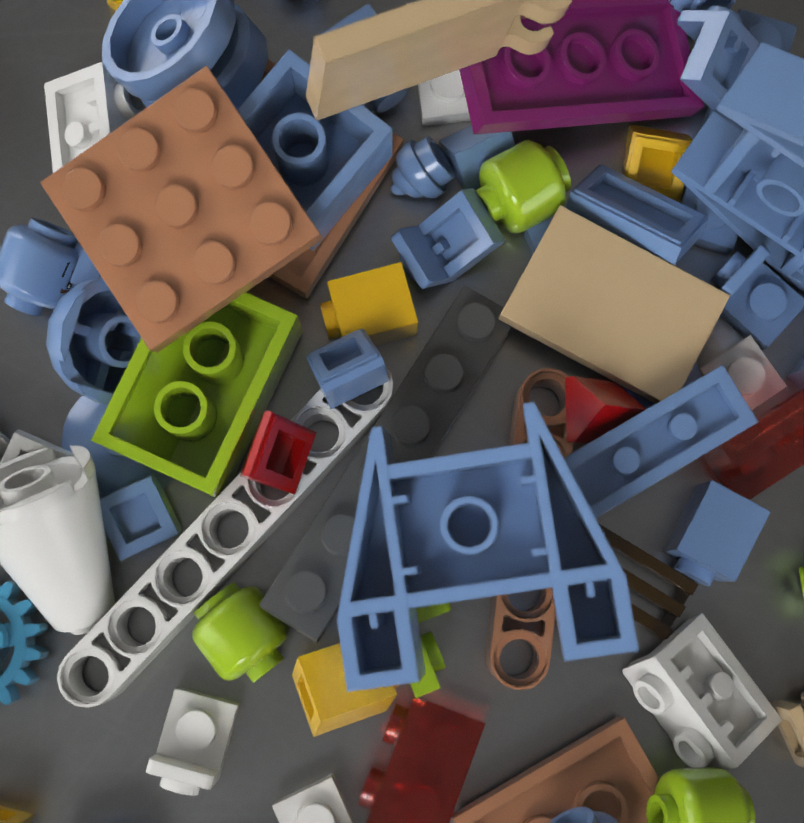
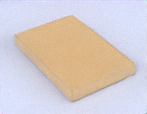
[498,205,730,404]

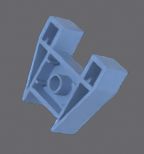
[671,42,804,292]
[337,402,639,692]

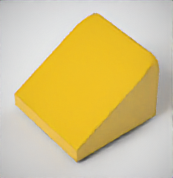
[622,125,693,202]

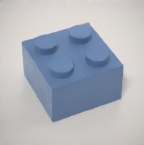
[237,50,393,251]

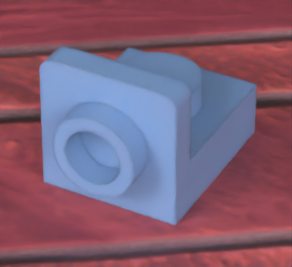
[677,6,760,110]
[711,244,804,351]

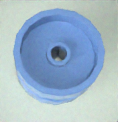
[102,0,268,109]

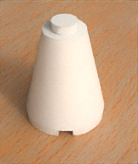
[0,445,115,635]

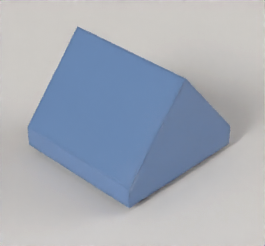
[439,125,515,190]
[305,329,389,409]

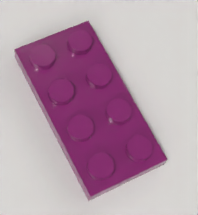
[459,0,704,135]

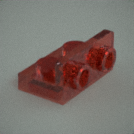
[702,388,804,500]
[357,693,486,823]

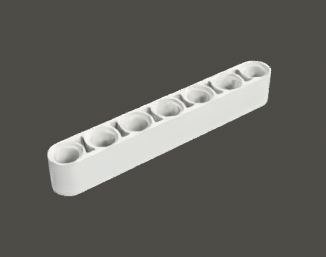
[57,367,393,708]

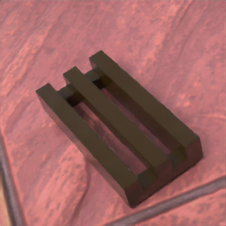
[598,523,699,640]

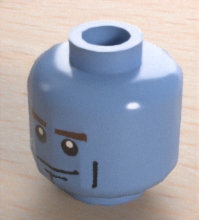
[0,217,79,316]

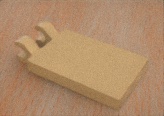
[306,0,572,121]

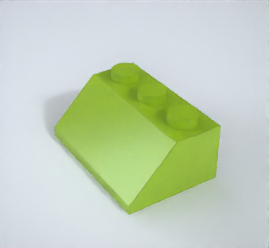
[91,292,303,498]

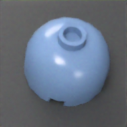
[46,277,141,405]

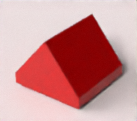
[565,376,646,445]
[240,410,317,495]

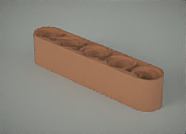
[485,368,573,690]

